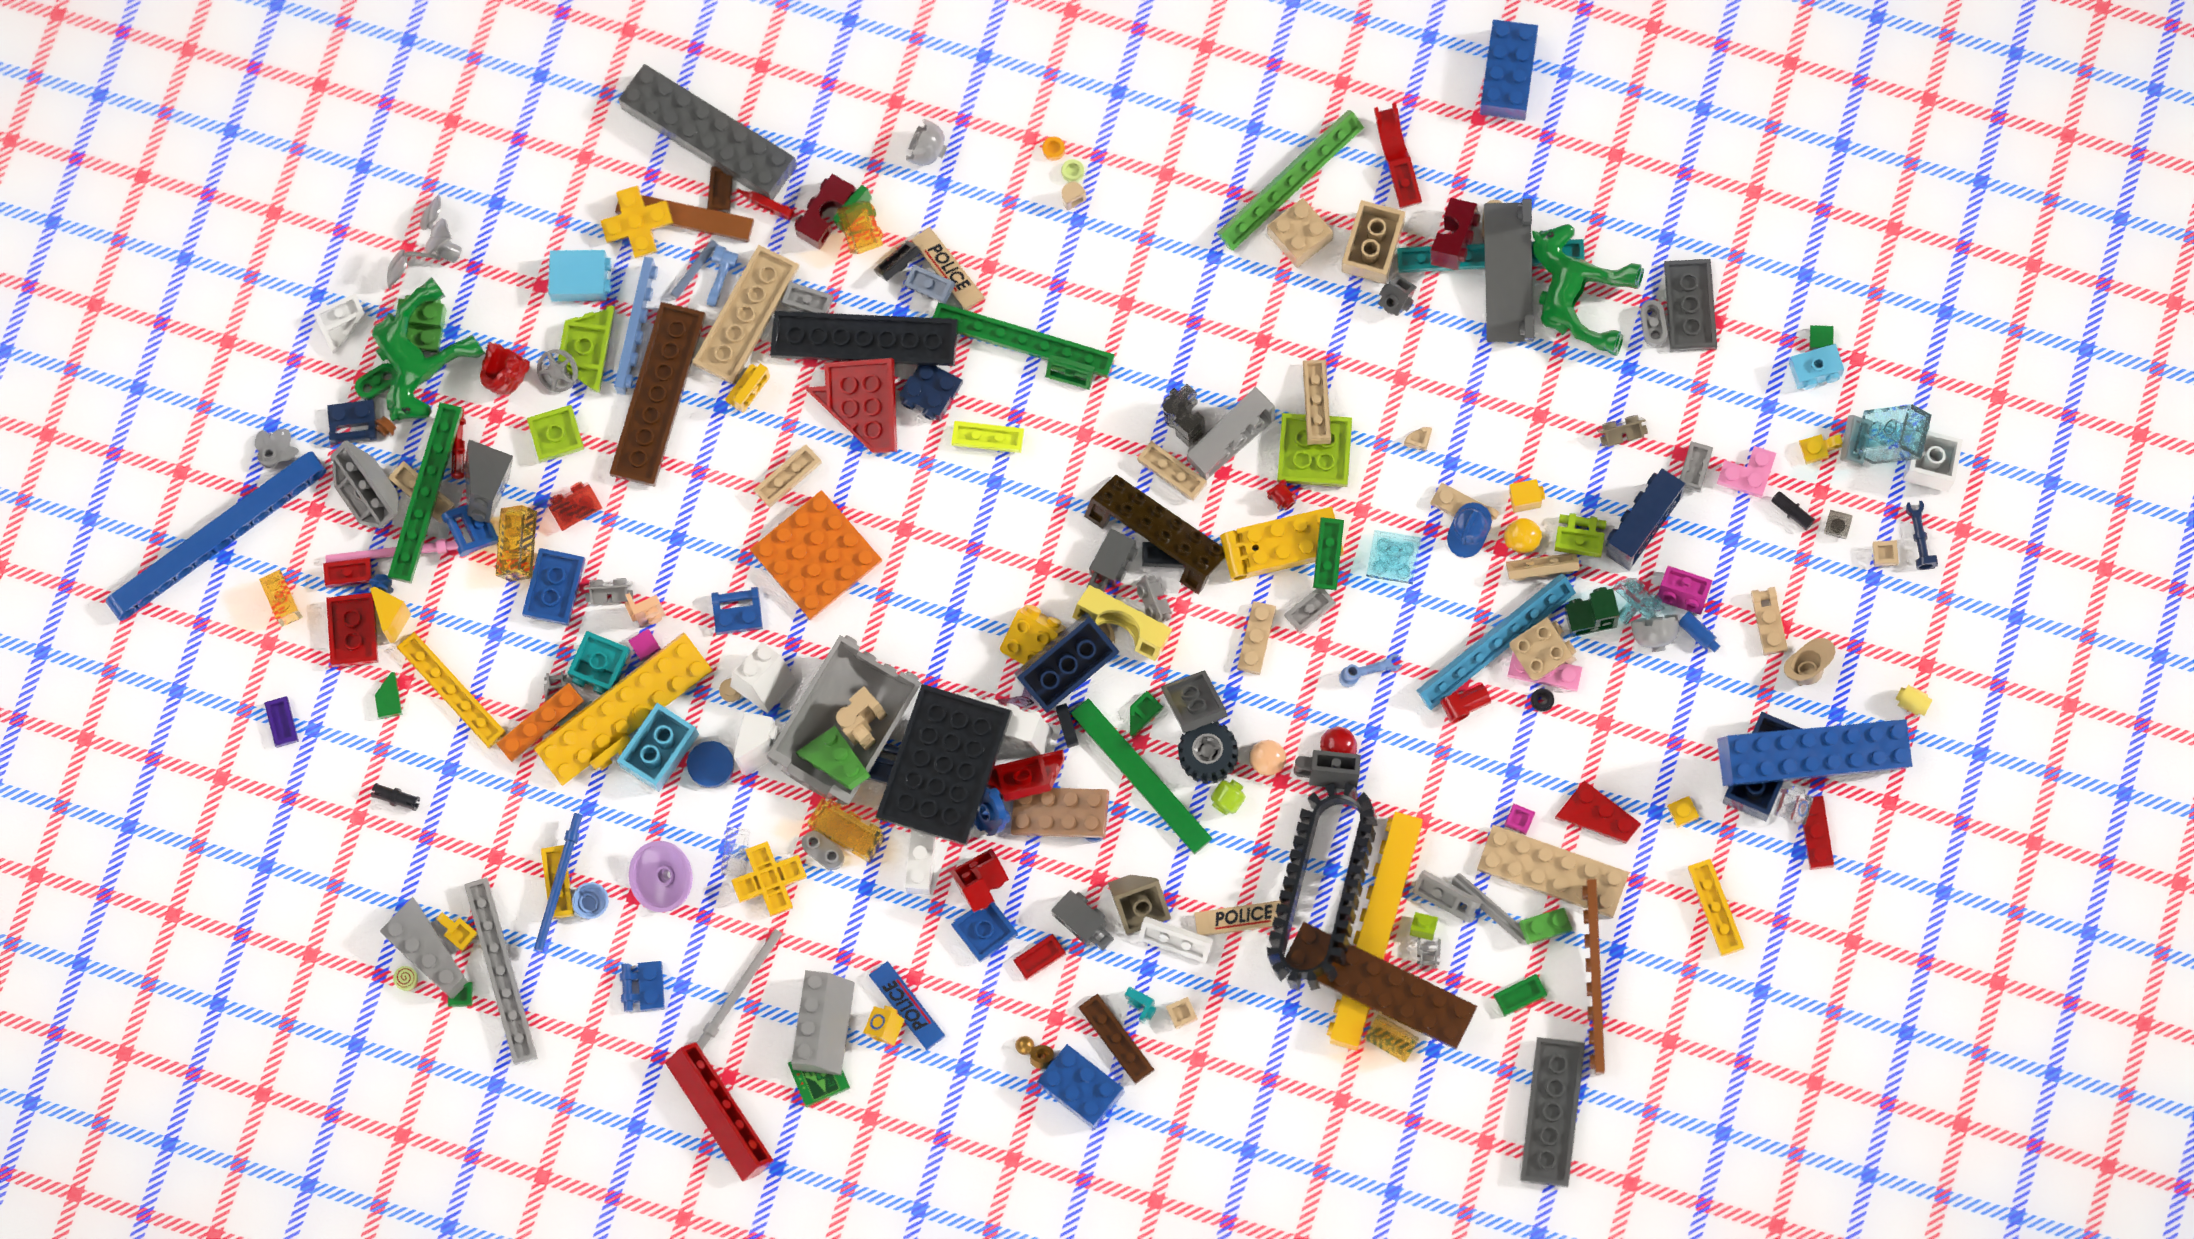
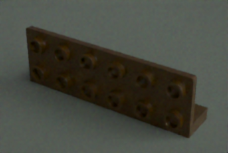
[1084,475,1225,595]

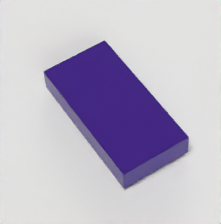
[264,696,299,748]

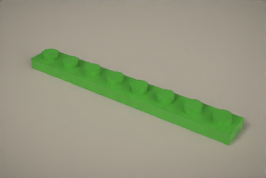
[1217,109,1364,251]

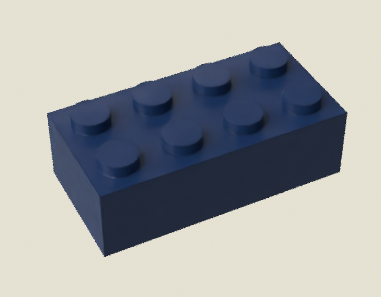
[1605,468,1686,571]
[1014,612,1120,713]
[1722,711,1803,822]

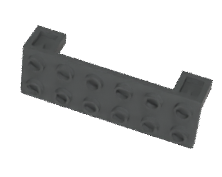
[1484,198,1535,343]

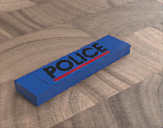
[869,961,946,1051]

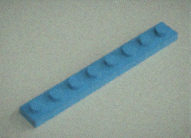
[1416,573,1576,710]

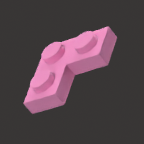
[1717,446,1777,498]

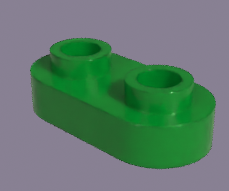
[355,363,397,400]

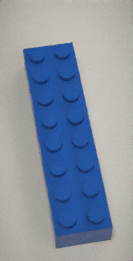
[1717,719,1913,787]

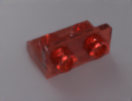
[547,481,603,531]

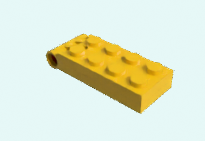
[1220,507,1344,581]

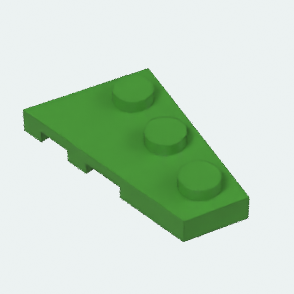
[796,726,871,790]

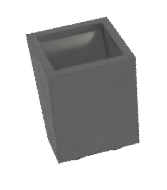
[464,439,513,523]

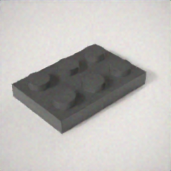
[1161,670,1228,733]

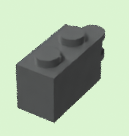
[1087,528,1138,592]
[1293,750,1361,790]
[1051,889,1114,951]

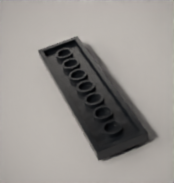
[770,311,959,366]

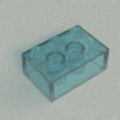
[1853,404,1932,464]

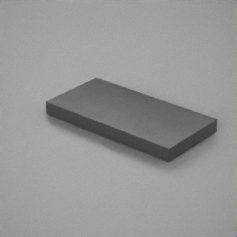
[1664,259,1717,352]

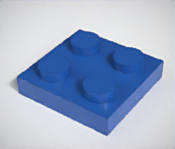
[951,902,1018,963]

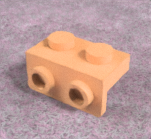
[624,593,666,627]

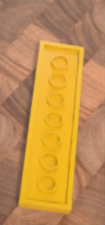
[533,632,712,786]

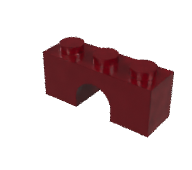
[794,173,856,250]
[1431,197,1481,271]

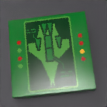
[787,1061,851,1108]

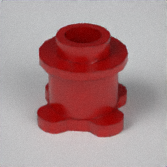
[1267,479,1297,511]

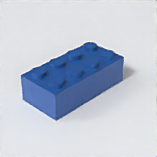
[1480,19,1539,121]

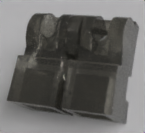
[1162,384,1206,447]

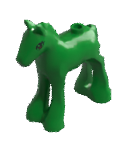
[1532,224,1644,356]
[372,277,486,421]

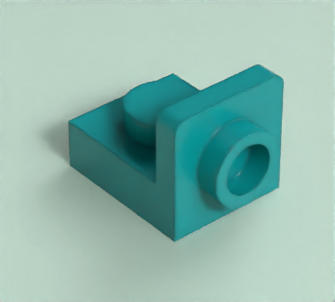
[1124,986,1157,1024]

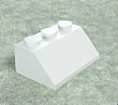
[734,712,780,776]

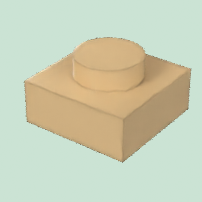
[1872,540,1899,567]
[1166,997,1198,1030]

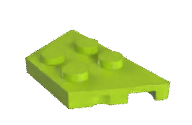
[558,306,615,393]

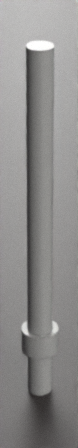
[697,929,783,1051]

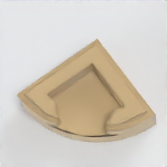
[1404,427,1432,452]

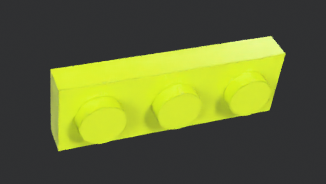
[951,421,1024,453]

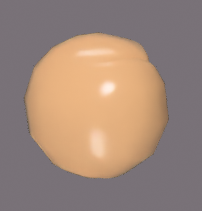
[1249,740,1287,776]

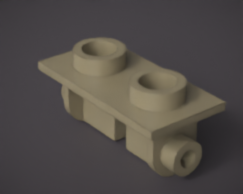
[1597,415,1648,447]

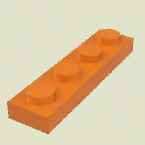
[496,683,585,762]

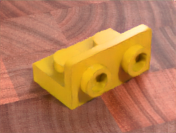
[725,363,771,413]

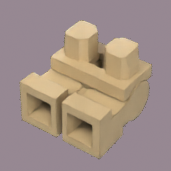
[836,686,887,751]

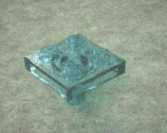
[1366,530,1421,585]
[1613,577,1666,625]

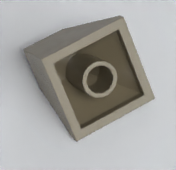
[1107,874,1171,935]

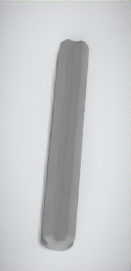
[1452,873,1526,943]

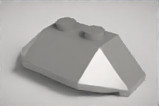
[330,441,399,529]

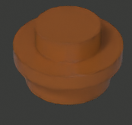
[375,416,397,437]

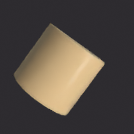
[1061,182,1087,211]

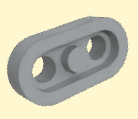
[1640,300,1667,347]
[802,831,845,871]

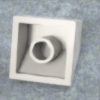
[730,642,797,714]

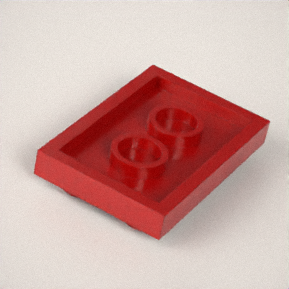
[326,593,379,668]

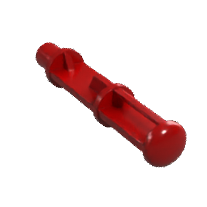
[451,409,466,479]

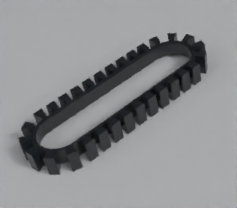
[1267,783,1378,991]

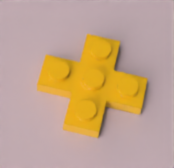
[600,185,674,259]
[731,841,807,917]

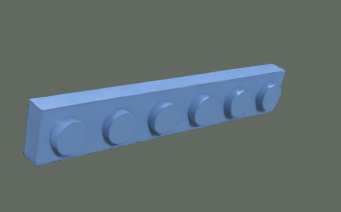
[614,256,658,395]

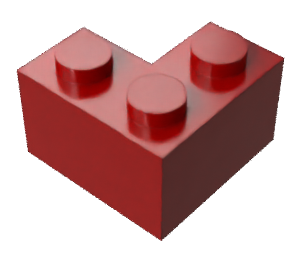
[950,848,1009,912]

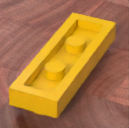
[541,845,575,920]

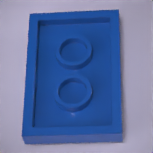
[522,548,586,626]

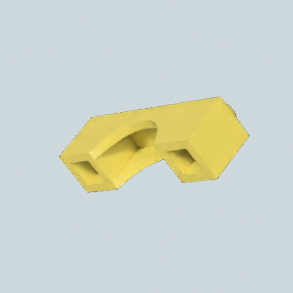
[1072,585,1172,661]

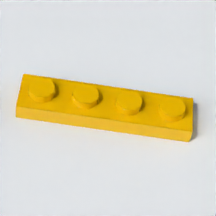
[1687,858,1745,957]

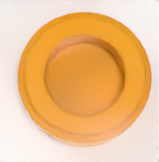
[1042,136,1065,161]

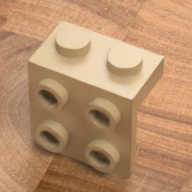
[1509,617,1577,681]

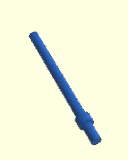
[534,813,583,952]

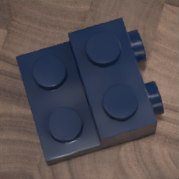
[899,365,963,422]

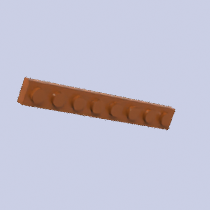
[1582,879,1605,1075]

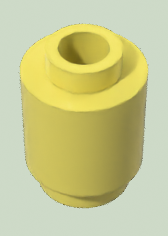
[1895,685,1933,716]

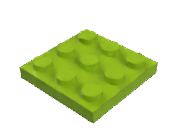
[1277,413,1352,487]

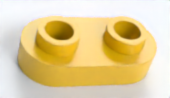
[589,734,631,771]

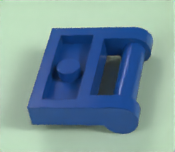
[441,505,499,557]
[711,587,763,635]

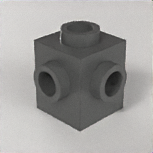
[1378,275,1417,316]

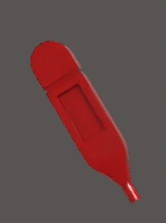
[736,188,795,221]

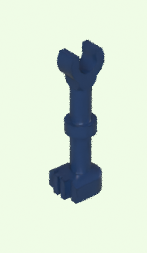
[1905,500,1938,570]

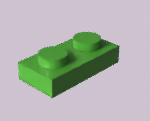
[1519,907,1573,945]

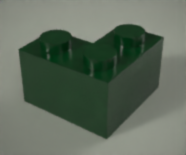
[1564,587,1620,637]

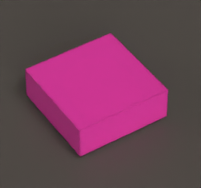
[628,629,661,662]
[1504,803,1536,835]

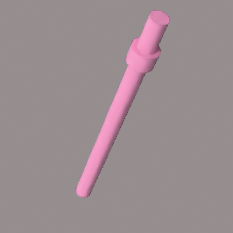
[325,539,458,563]

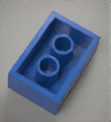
[1037,1044,1125,1131]

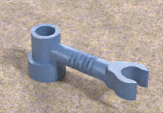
[707,245,739,307]
[1339,654,1403,688]

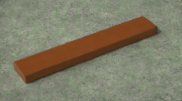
[615,195,755,242]

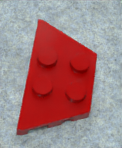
[987,749,1065,802]

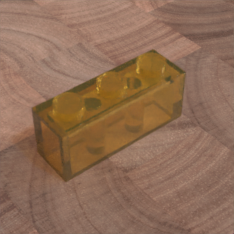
[495,505,537,582]
[807,799,885,864]

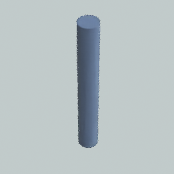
[670,239,718,299]

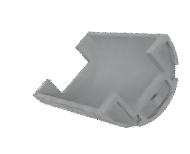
[767,635,922,806]

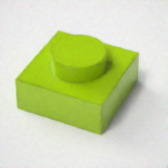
[1409,912,1439,941]

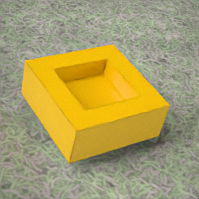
[1667,796,1699,828]

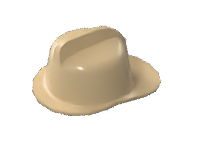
[1783,638,1836,686]

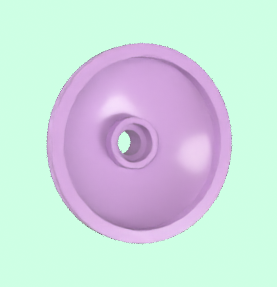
[629,840,693,912]

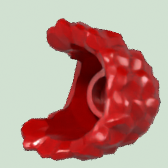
[480,342,530,395]

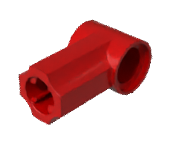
[1440,683,1492,724]

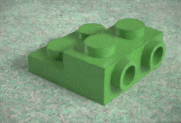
[395,295,447,353]

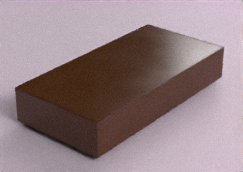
[707,166,733,213]

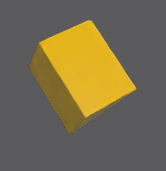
[370,587,411,644]

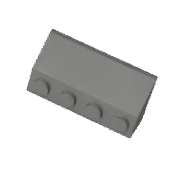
[791,970,855,1075]

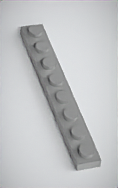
[464,877,538,1066]

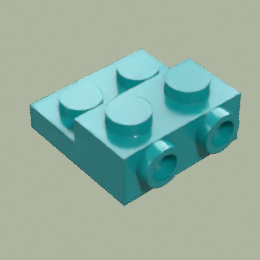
[567,631,631,695]

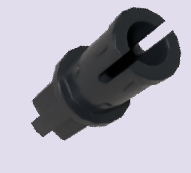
[1771,491,1816,531]

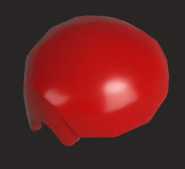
[1320,726,1357,754]

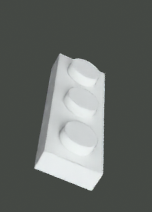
[1138,916,1214,963]

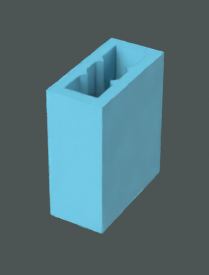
[548,250,612,302]

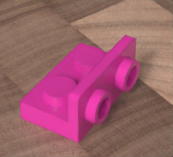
[1656,565,1713,615]

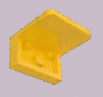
[1000,604,1067,665]

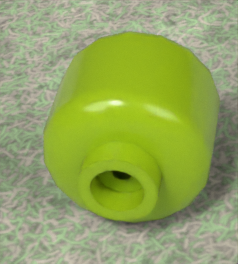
[1211,779,1246,816]

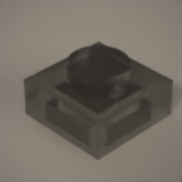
[1823,509,1853,540]

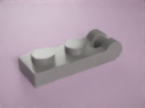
[1412,870,1482,923]

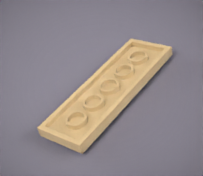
[692,244,800,385]
[1477,825,1629,918]

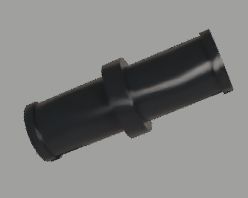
[371,783,421,811]

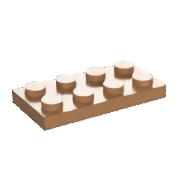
[1011,788,1109,838]

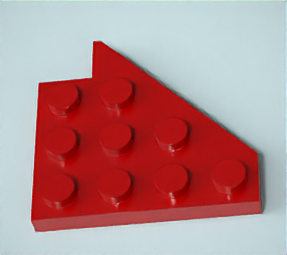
[806,358,897,454]

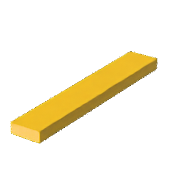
[397,632,507,749]

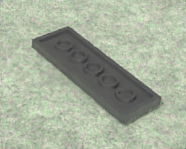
[1520,1037,1585,1188]

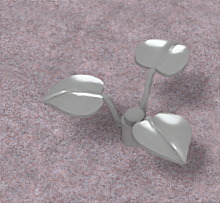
[387,195,462,290]

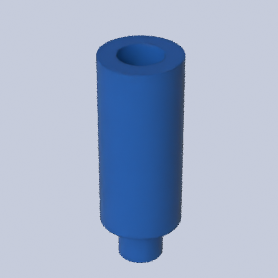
[1679,611,1721,653]

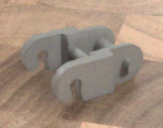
[544,671,568,702]
[1417,938,1441,969]

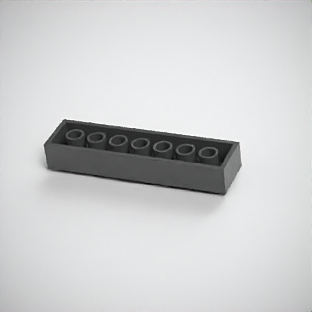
[618,63,797,200]

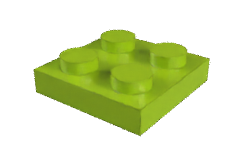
[527,405,585,463]

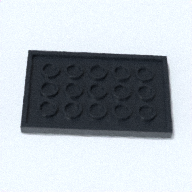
[876,684,1013,846]

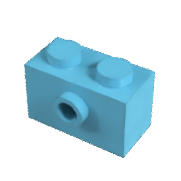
[1789,344,1844,390]

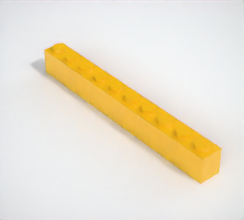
[1326,811,1423,1051]

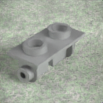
[1136,575,1172,622]
[584,578,633,604]

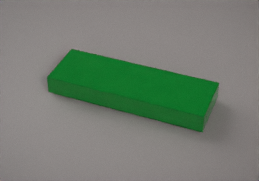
[1312,517,1344,591]

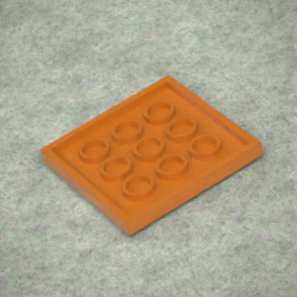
[750,490,882,621]

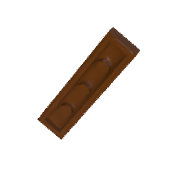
[1078,993,1155,1085]

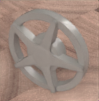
[536,349,578,392]

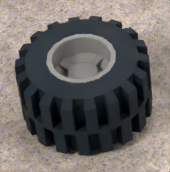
[1178,721,1238,784]

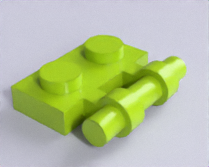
[1554,513,1607,558]

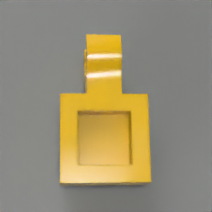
[1799,434,1843,465]
[436,912,478,952]

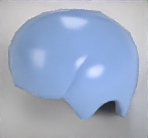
[572,882,609,920]

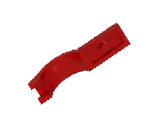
[1373,102,1422,209]

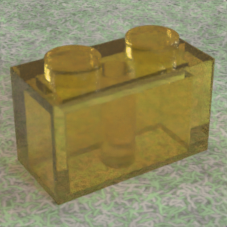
[837,201,883,254]
[259,570,303,627]
[1363,1014,1420,1063]

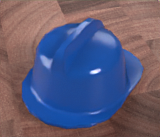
[1447,502,1492,558]

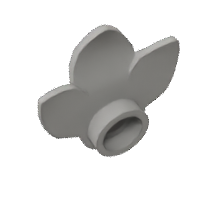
[254,429,299,468]

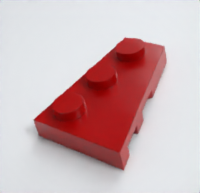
[1555,780,1642,844]

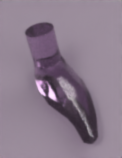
[995,687,1034,707]

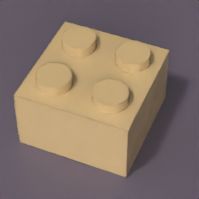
[1267,198,1333,268]

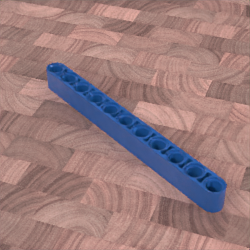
[105,451,327,621]

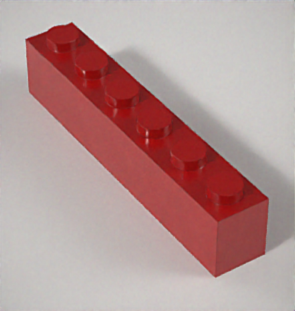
[665,1042,774,1182]

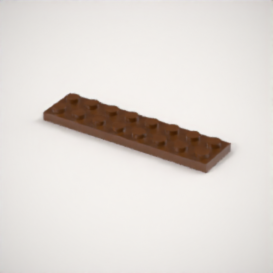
[609,302,706,487]
[1285,921,1478,1050]

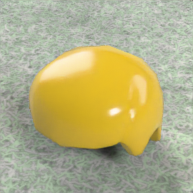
[1503,518,1542,554]

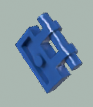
[619,961,665,1012]

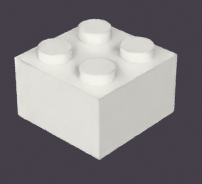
[1903,428,1963,492]

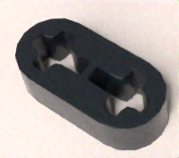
[1055,703,1079,748]

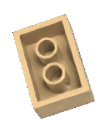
[1341,200,1406,284]

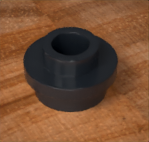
[1530,688,1554,712]

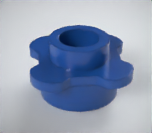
[369,574,394,594]

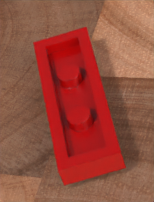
[1799,796,1834,870]

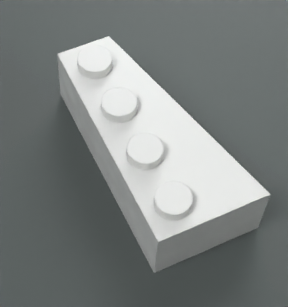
[955,691,1054,755]

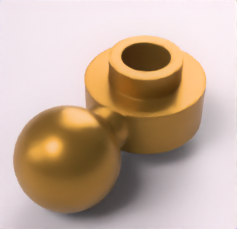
[1015,1036,1054,1069]

